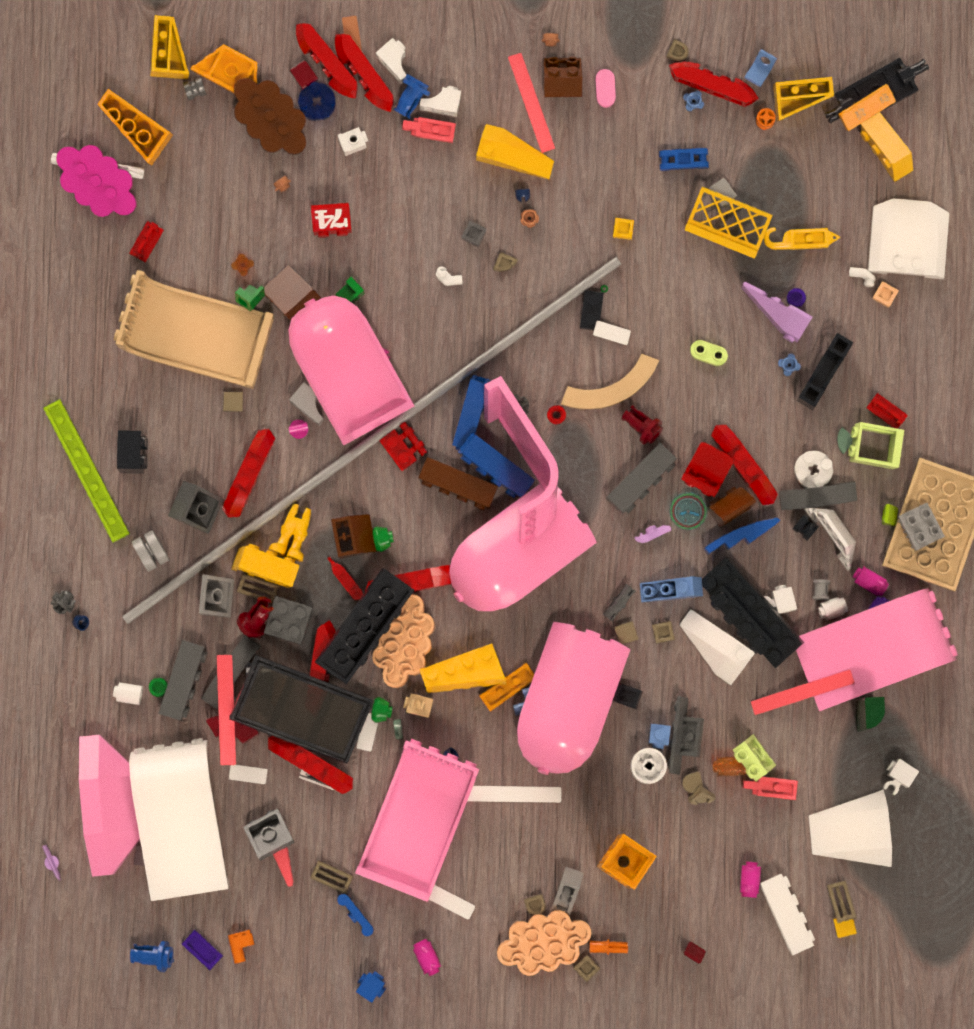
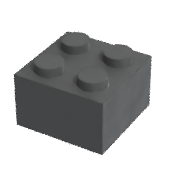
[264,596,313,646]

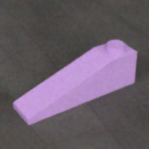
[741,282,812,343]

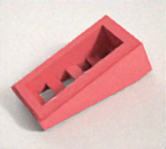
[273,847,294,887]

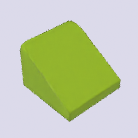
[882,504,898,526]

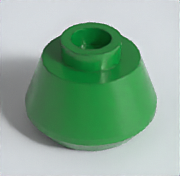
[372,526,394,552]
[371,697,393,723]

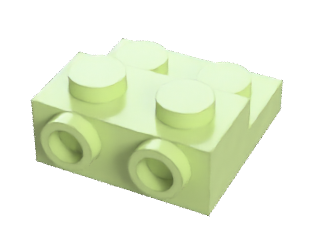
[733,734,776,782]

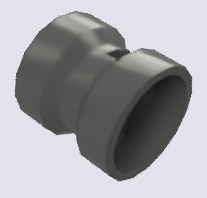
[183,77,207,100]

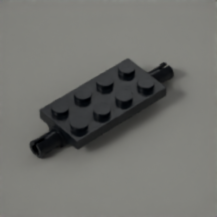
[825,58,929,124]

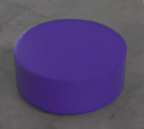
[786,288,806,308]

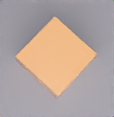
[872,281,899,308]

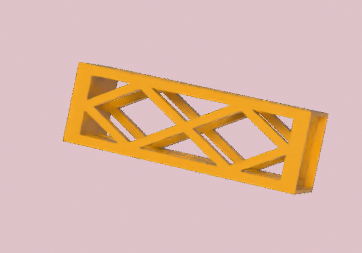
[597,834,657,890]

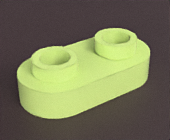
[690,340,728,366]

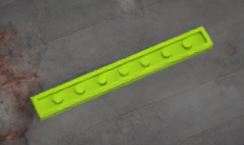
[43,399,130,543]

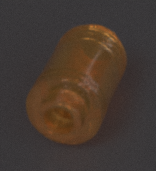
[713,756,746,776]

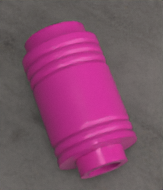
[853,566,889,596]
[740,862,761,898]
[413,939,441,976]

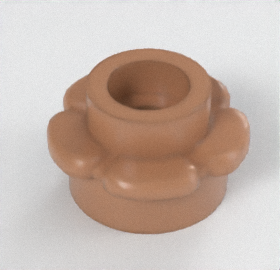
[541,33,560,47]
[273,176,291,193]
[520,209,539,228]

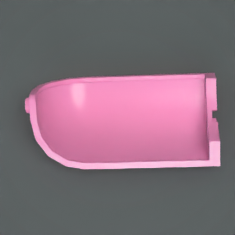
[288,296,414,445]
[449,484,597,611]
[517,622,630,775]

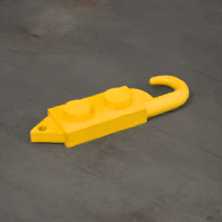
[763,227,840,250]

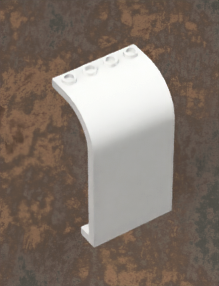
[129,738,229,901]

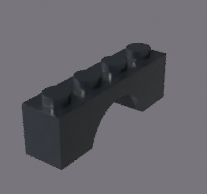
[796,333,854,411]

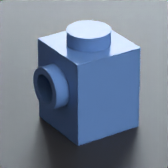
[648,724,671,749]

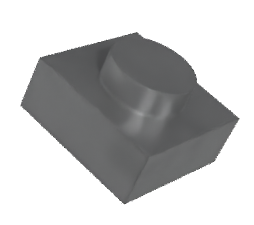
[461,221,487,247]

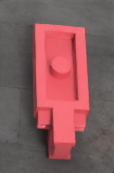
[402,117,456,143]
[743,777,798,800]

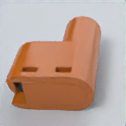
[228,930,255,964]

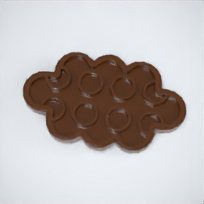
[234,78,306,155]

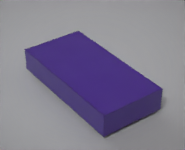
[182,930,223,970]

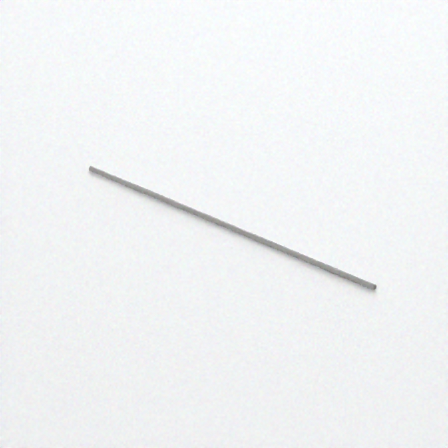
[122,257,621,624]

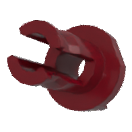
[621,405,663,445]
[237,597,274,640]

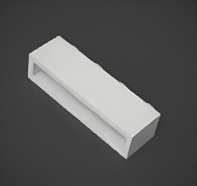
[760,874,815,955]

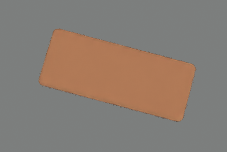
[342,16,362,50]

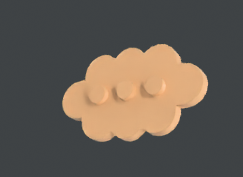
[372,594,435,688]
[497,910,591,976]

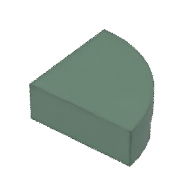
[837,427,853,454]
[393,719,403,740]

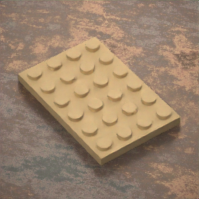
[882,458,974,592]

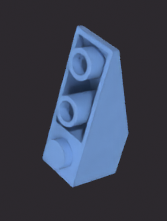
[640,576,703,602]

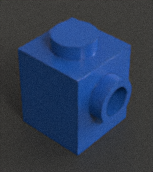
[356,971,386,1003]

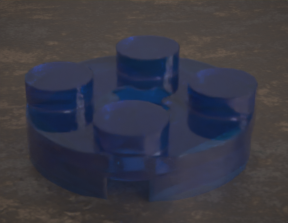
[298,82,336,121]

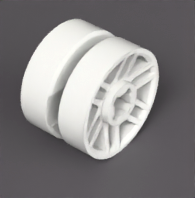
[630,748,667,784]

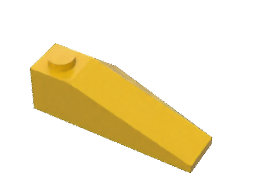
[476,124,554,180]

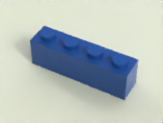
[458,434,535,498]

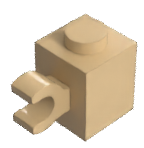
[403,693,433,719]

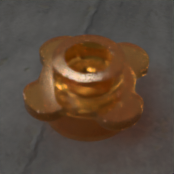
[231,254,254,276]

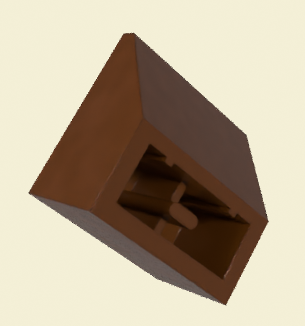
[543,57,583,97]
[331,514,377,559]

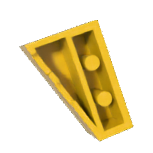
[150,15,189,80]
[773,77,834,122]
[860,112,913,182]
[231,544,300,588]

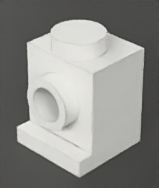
[338,127,368,156]

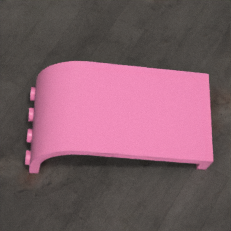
[484,376,558,545]
[796,588,958,711]
[355,739,479,902]

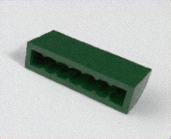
[855,697,885,732]

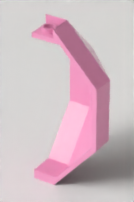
[79,735,140,877]

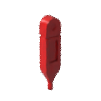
[327,557,363,601]

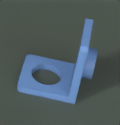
[744,49,777,87]

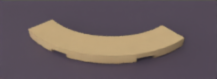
[561,354,659,410]

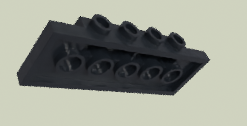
[702,556,804,668]
[315,568,414,684]

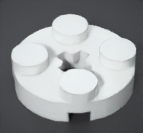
[794,451,833,488]

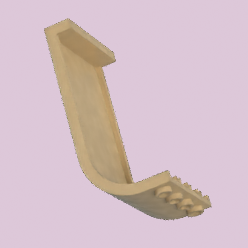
[114,270,274,389]

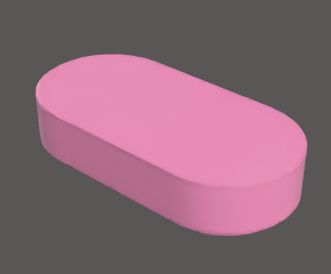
[595,69,616,108]

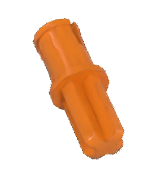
[590,939,628,955]

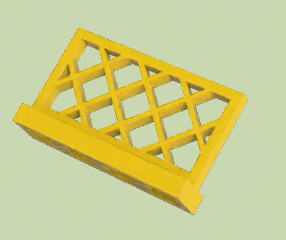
[684,186,773,259]

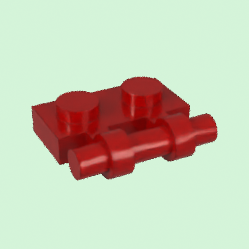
[379,422,428,472]

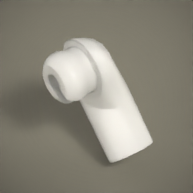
[436,267,462,286]
[849,267,876,287]

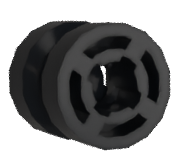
[792,514,819,541]

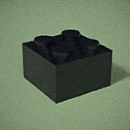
[117,430,148,474]

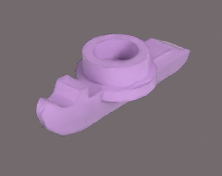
[635,525,671,543]
[42,845,60,880]

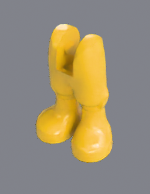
[268,504,311,562]

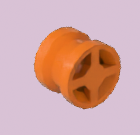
[756,108,776,130]

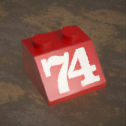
[311,203,352,238]

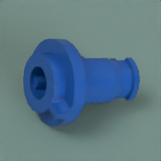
[393,74,431,119]
[130,941,174,972]

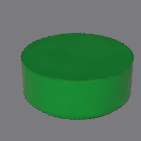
[149,678,168,697]

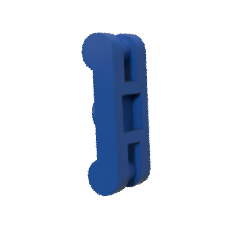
[659,148,709,171]
[337,894,374,936]

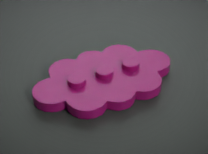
[56,145,137,217]

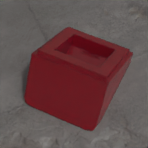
[290,60,318,89]
[683,942,706,964]

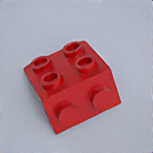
[681,442,734,497]

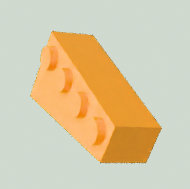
[98,89,173,166]

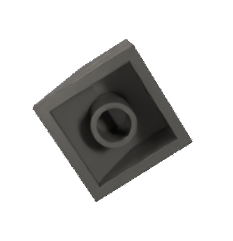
[168,481,224,534]

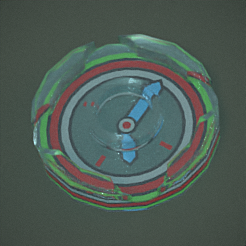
[669,492,708,531]

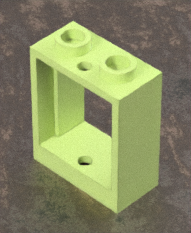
[848,422,904,469]

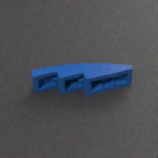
[704,518,780,555]

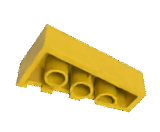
[420,643,506,693]

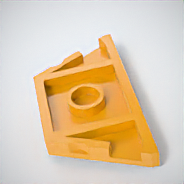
[190,44,257,93]

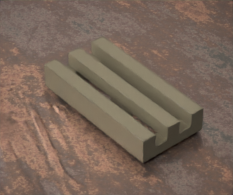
[237,574,280,604]
[310,860,354,894]
[827,880,857,924]

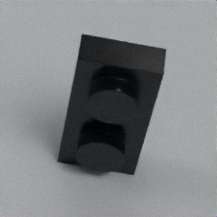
[580,290,604,331]

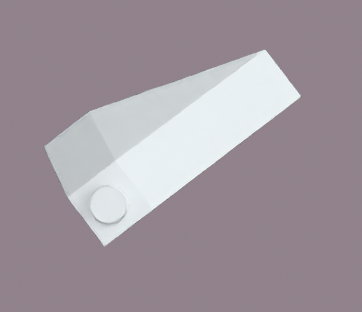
[680,609,755,685]

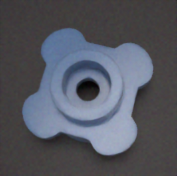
[683,91,704,111]
[778,354,801,376]

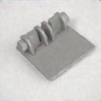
[898,503,945,551]

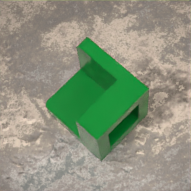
[336,277,365,304]
[235,285,265,312]

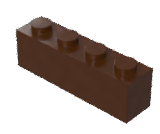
[418,457,498,511]

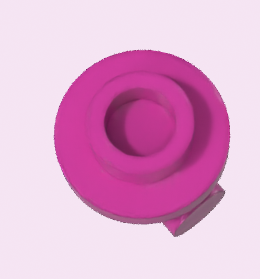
[288,420,309,439]

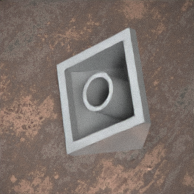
[199,575,234,617]

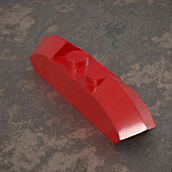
[296,23,358,99]
[335,34,394,112]
[669,62,759,107]
[711,425,778,505]
[222,429,276,517]
[365,565,452,592]
[305,620,336,717]
[268,736,353,794]

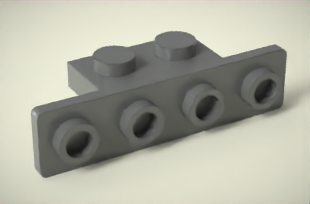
[668,696,704,775]

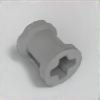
[812,579,830,600]

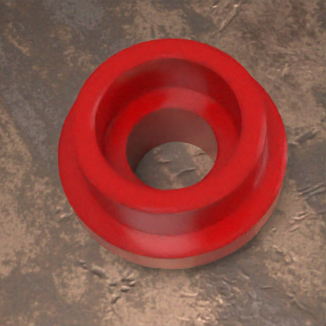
[547,405,566,424]

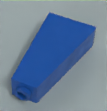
[452,375,492,450]

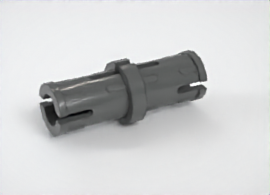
[603,584,636,622]

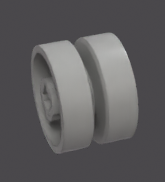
[131,530,169,572]

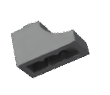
[289,382,324,426]
[552,867,584,915]

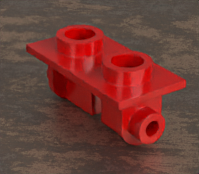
[129,221,164,263]
[866,393,908,429]

